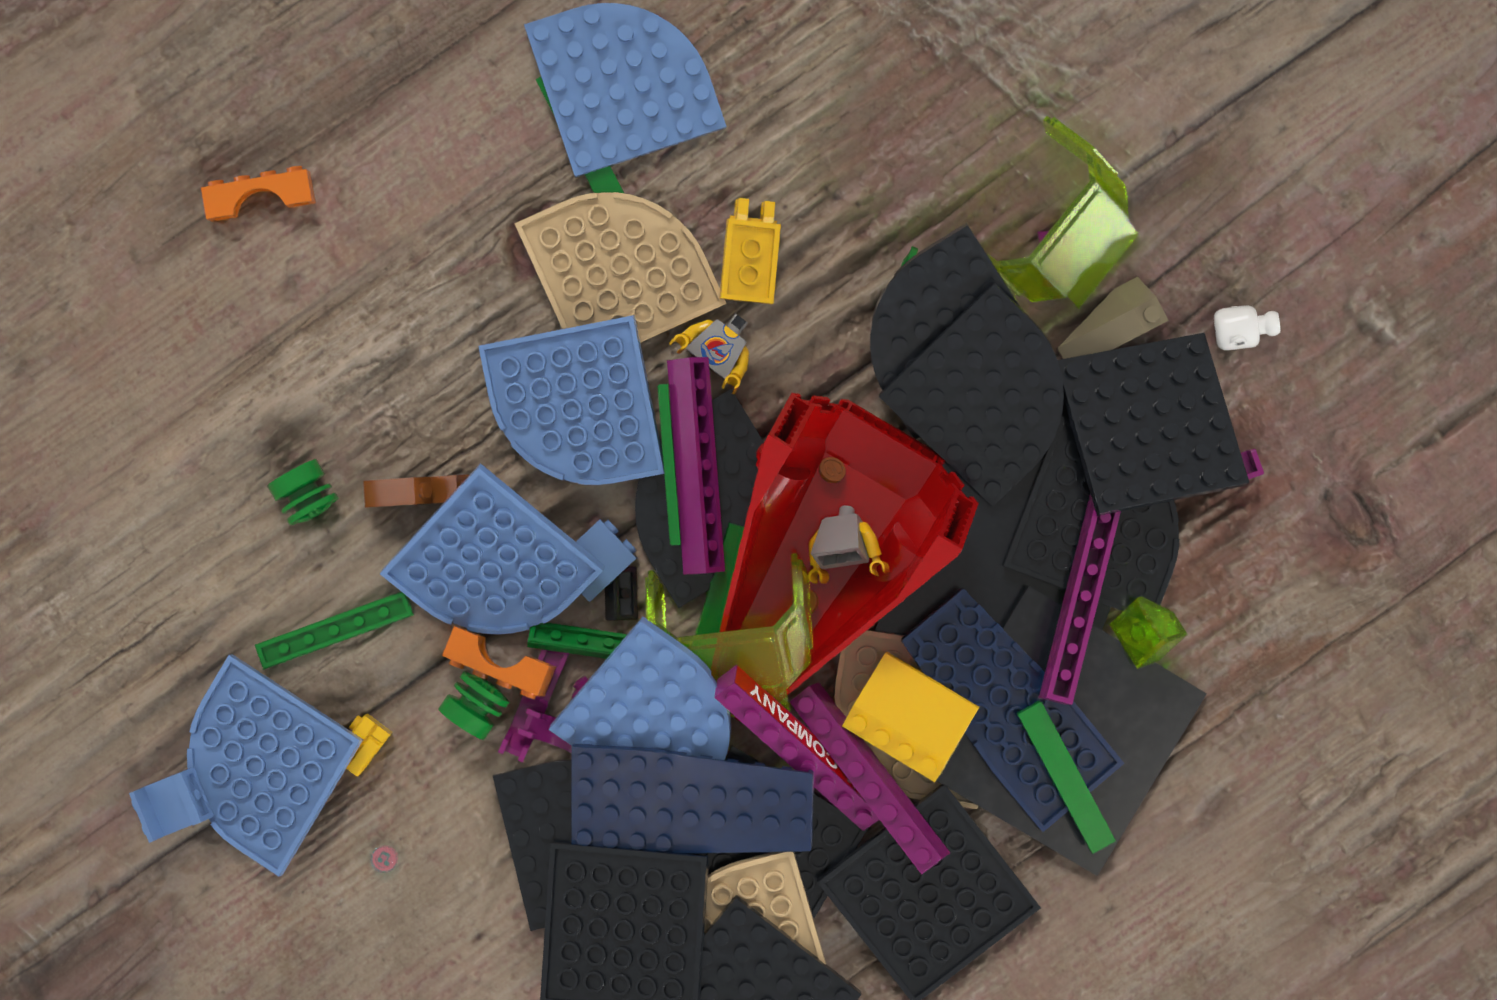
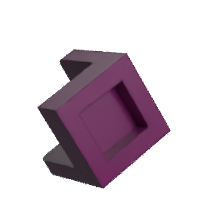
[1241,449,1264,479]

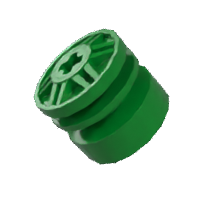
[267,459,339,526]
[438,671,510,740]

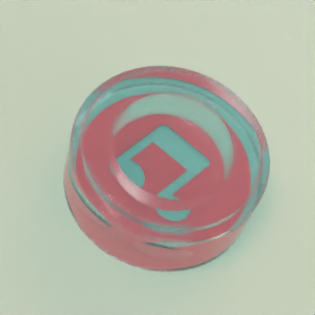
[370,845,398,873]

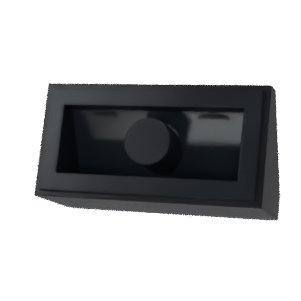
[605,566,638,621]

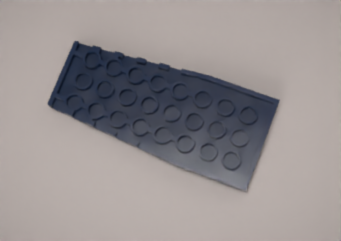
[901,588,1125,832]
[572,743,814,853]

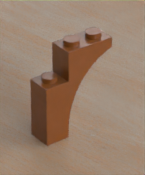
[363,474,470,508]

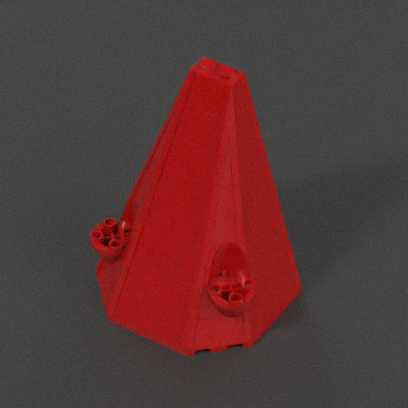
[710,393,979,722]

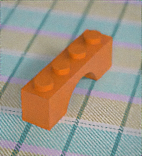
[201,166,316,222]
[442,626,556,699]

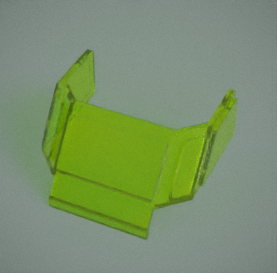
[987,116,1139,309]
[645,553,813,717]

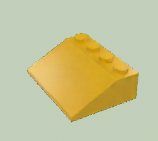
[842,651,979,782]

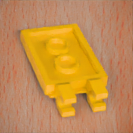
[719,198,781,305]

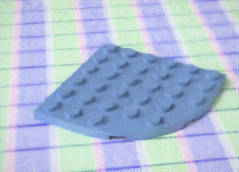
[524,3,727,178]
[478,315,664,485]
[380,463,605,634]
[549,617,731,760]
[187,654,363,877]

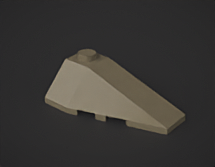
[1057,277,1169,359]

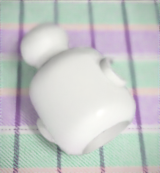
[1214,305,1280,350]

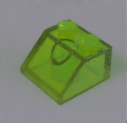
[1109,596,1188,669]

